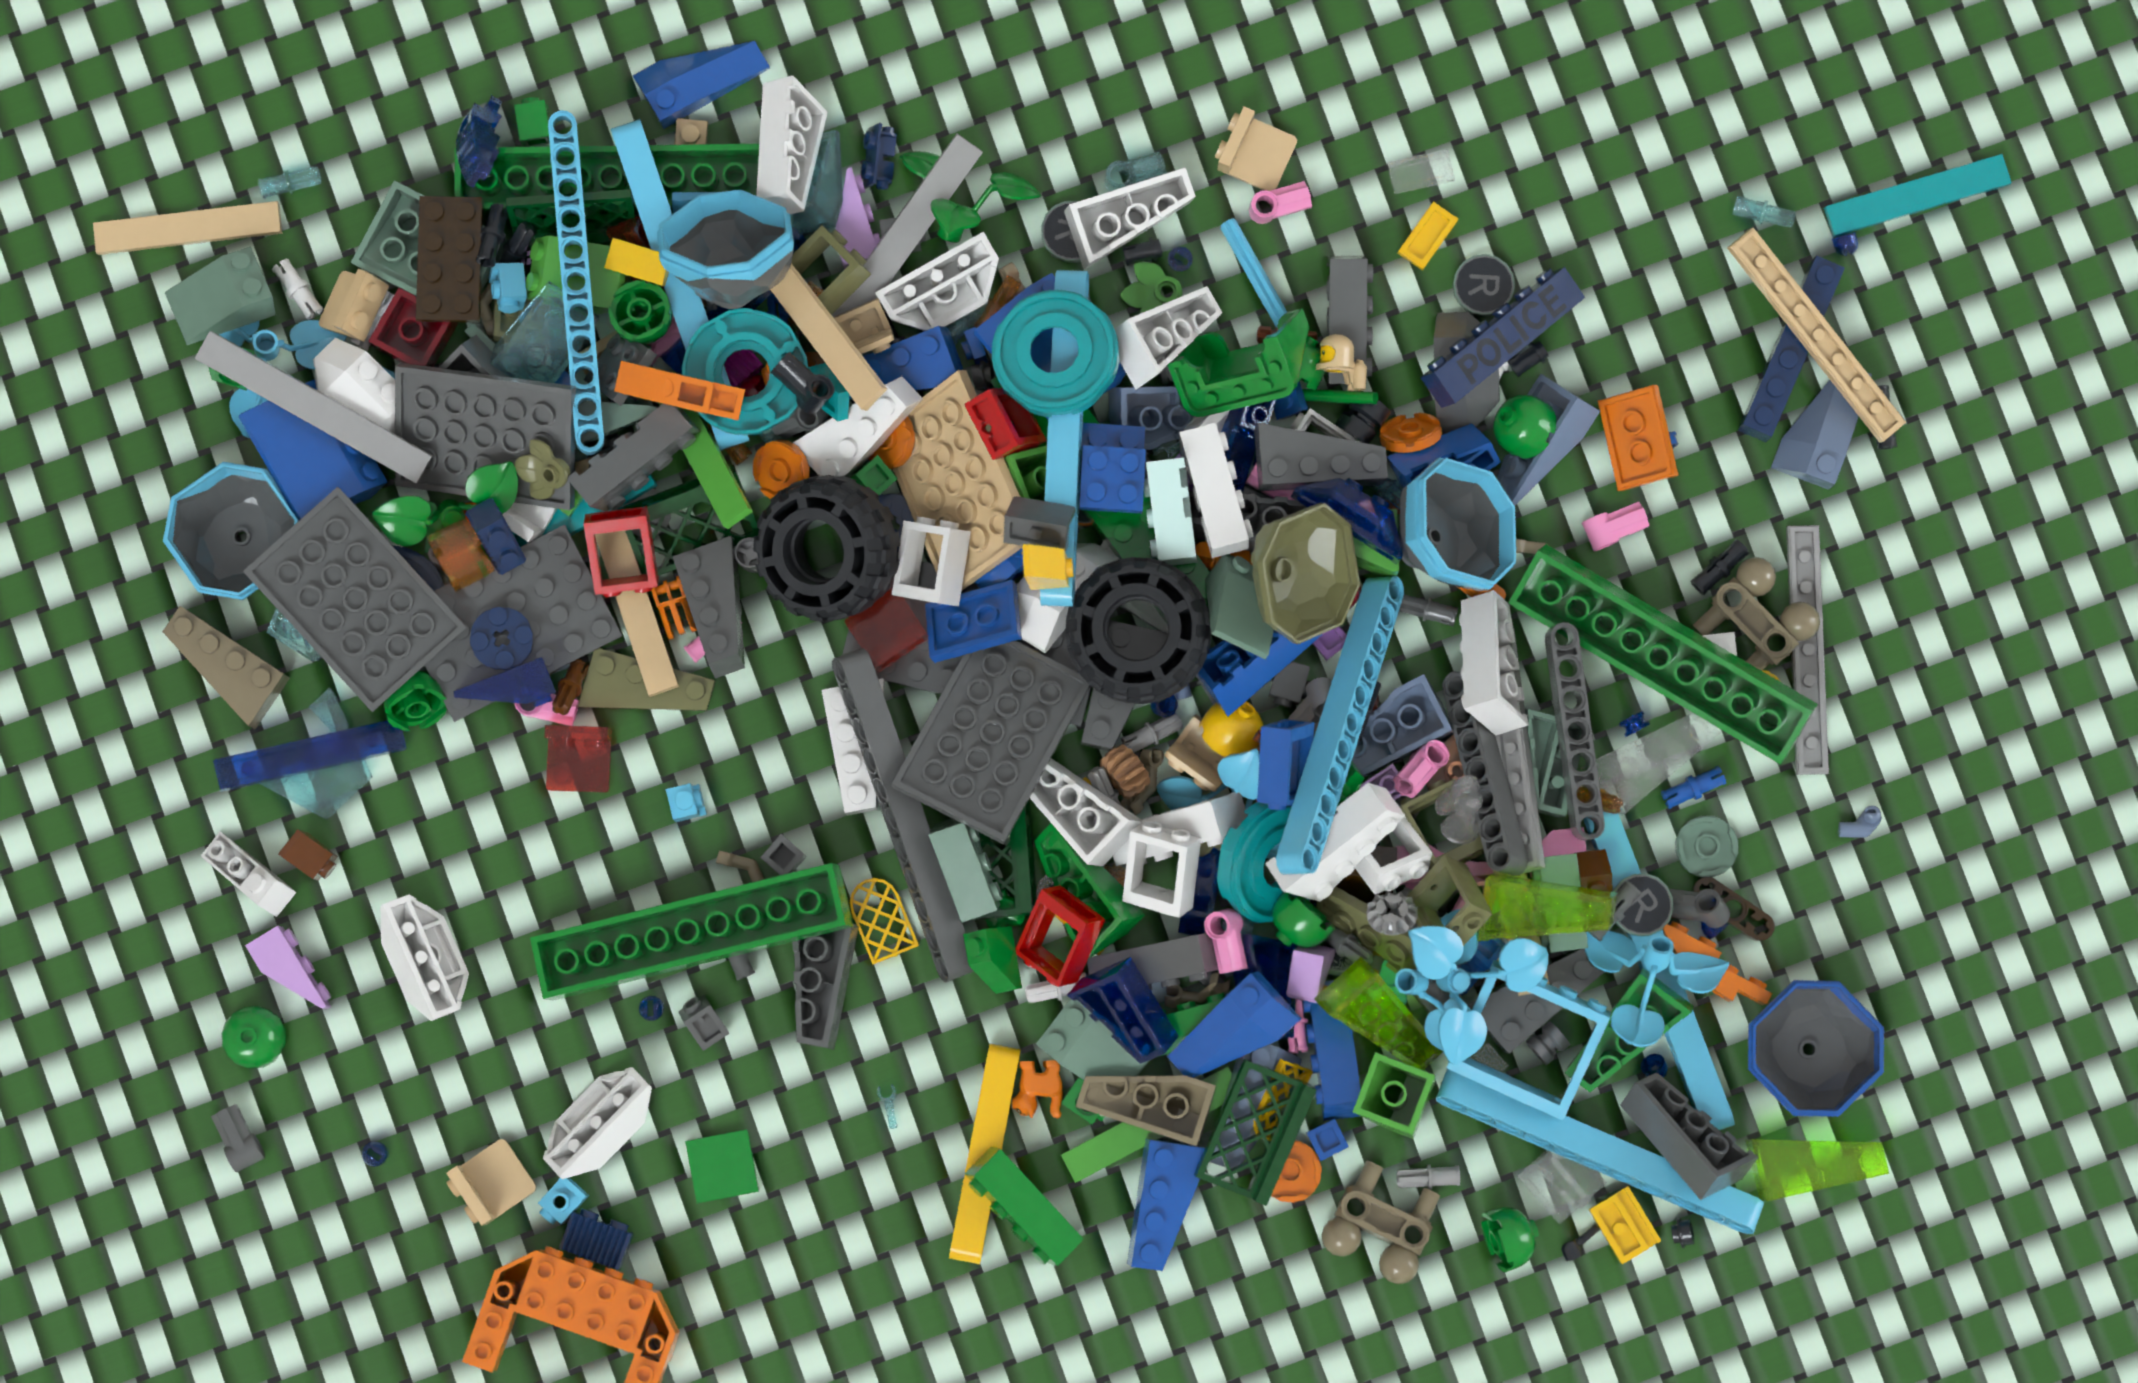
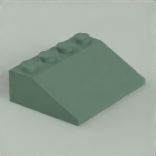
[351,181,507,296]

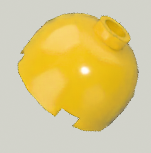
[1199,702,1263,757]

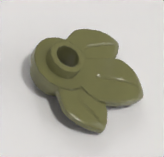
[514,439,570,500]

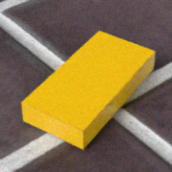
[1398,202,1458,271]
[604,238,669,286]

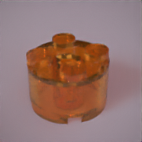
[426,519,495,593]

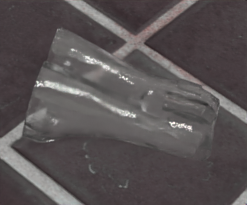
[1435,775,1483,844]

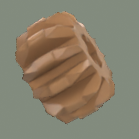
[1100,744,1151,800]

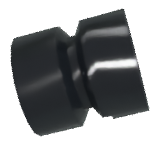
[1335,390,1391,444]

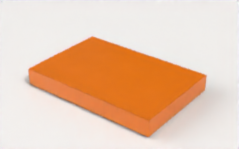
[1597,385,1679,491]

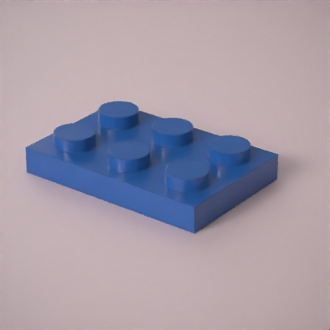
[925,580,1022,663]

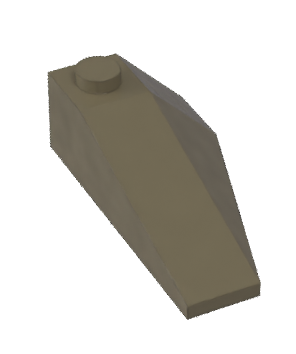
[1076,1076,1216,1146]

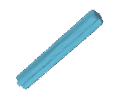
[1221,218,1287,328]

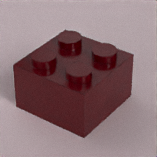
[368,287,458,367]

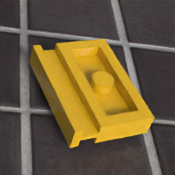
[1588,1186,1661,1264]

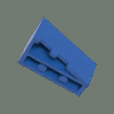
[1386,423,1501,489]

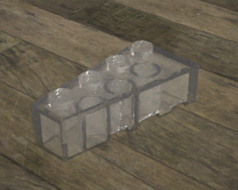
[1580,713,1721,816]

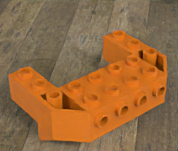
[462,1246,679,1383]

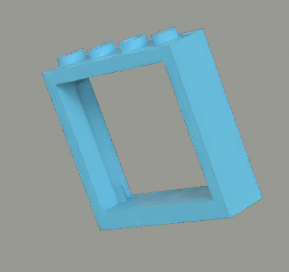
[1446,960,1611,1120]

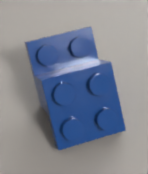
[1079,423,1146,514]

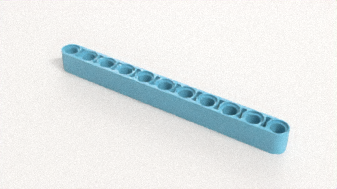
[548,110,604,455]
[610,119,750,451]
[1040,270,1089,607]
[1276,576,1404,875]
[1584,803,1735,1130]
[1436,1069,1764,1234]

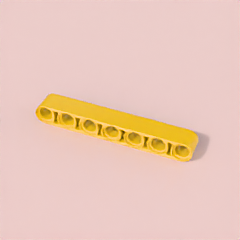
[949,1043,1021,1265]

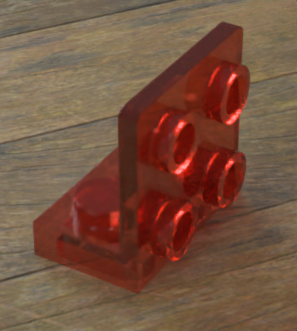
[845,588,928,673]
[544,725,612,793]

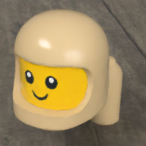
[1316,334,1367,391]

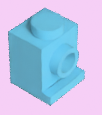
[488,263,527,313]
[666,783,707,822]
[538,1177,590,1225]

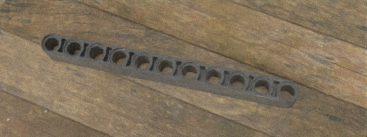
[832,648,974,982]

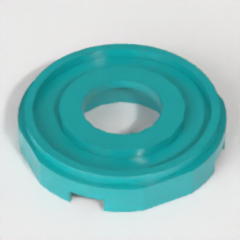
[992,290,1119,417]
[682,308,808,436]
[1217,802,1310,923]

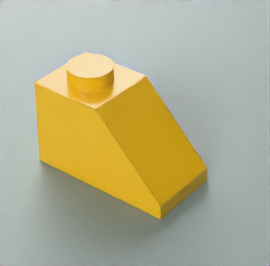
[1022,544,1074,590]

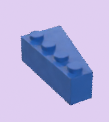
[849,326,964,401]
[1198,630,1323,717]
[1303,979,1361,1121]
[1127,1138,1206,1271]

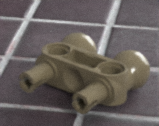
[1693,557,1820,671]
[1321,1161,1440,1284]

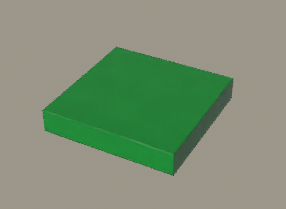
[685,1129,759,1203]

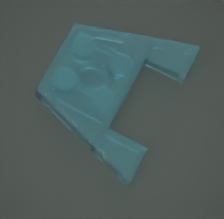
[240,688,373,820]

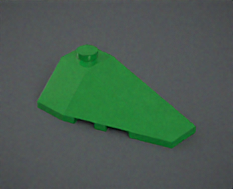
[1034,823,1145,958]

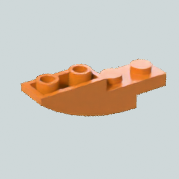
[614,361,745,420]
[1662,921,1772,1005]

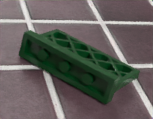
[506,189,640,251]
[617,464,759,576]
[968,798,1037,921]
[1194,1058,1317,1206]

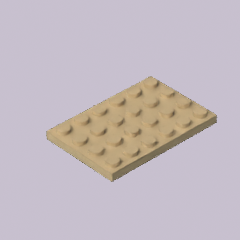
[893,370,1022,591]

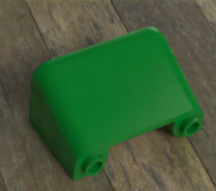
[1167,308,1309,417]

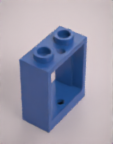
[1257,719,1315,810]

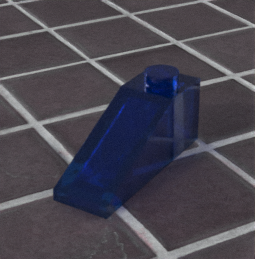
[453,657,557,707]
[1178,847,1220,935]

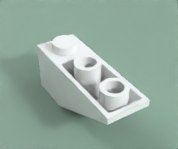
[201,831,296,917]

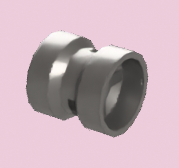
[734,537,759,573]
[1526,1021,1570,1065]

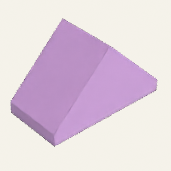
[1287,945,1336,1003]

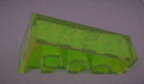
[1478,873,1617,941]
[1314,957,1443,1070]
[1745,1139,1889,1202]

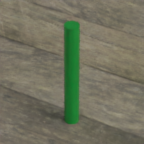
[1302,389,1378,404]

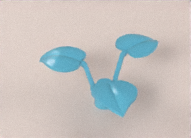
[219,320,347,438]
[1156,749,1280,859]
[1358,909,1478,1050]
[1585,924,1729,1047]
[1408,926,1548,1065]

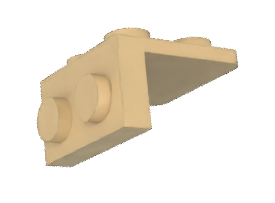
[1215,106,1297,191]
[319,269,389,342]
[833,298,894,354]
[1164,714,1232,792]
[446,1139,537,1226]

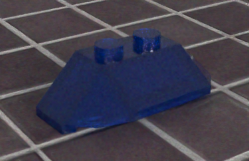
[1290,478,1403,565]

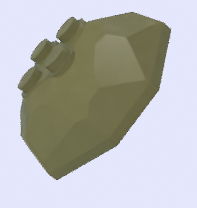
[1251,503,1360,644]

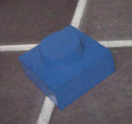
[961,327,988,364]
[1271,382,1308,420]
[1306,1119,1349,1161]

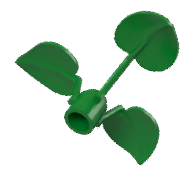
[899,151,1041,243]
[372,461,518,582]

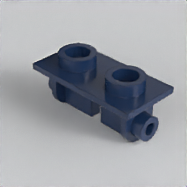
[860,123,897,190]

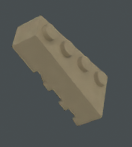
[162,606,290,729]

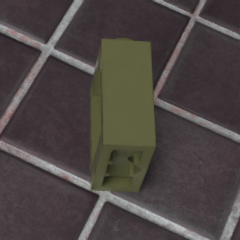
[791,225,871,315]
[1399,779,1484,872]
[1406,854,1493,946]

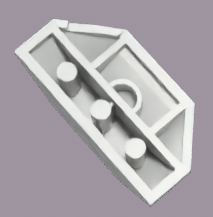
[875,232,999,331]
[313,338,395,434]
[1017,543,1120,653]
[380,894,469,1021]
[543,1067,652,1179]

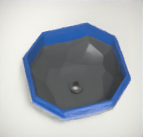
[1748,980,1884,1117]

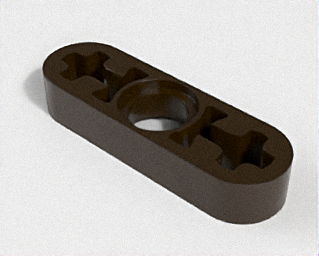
[1692,877,1775,941]

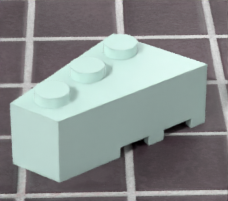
[1144,457,1197,566]

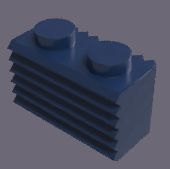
[465,498,526,575]
[559,1208,634,1270]

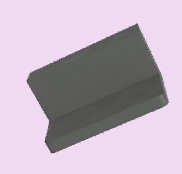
[1003,496,1075,553]

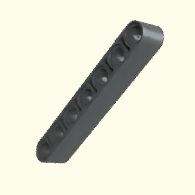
[1545,622,1605,841]
[1442,671,1528,876]

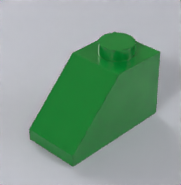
[963,926,1022,994]

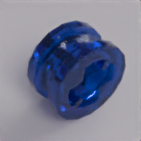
[1618,711,1650,737]

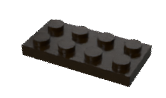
[416,196,484,323]

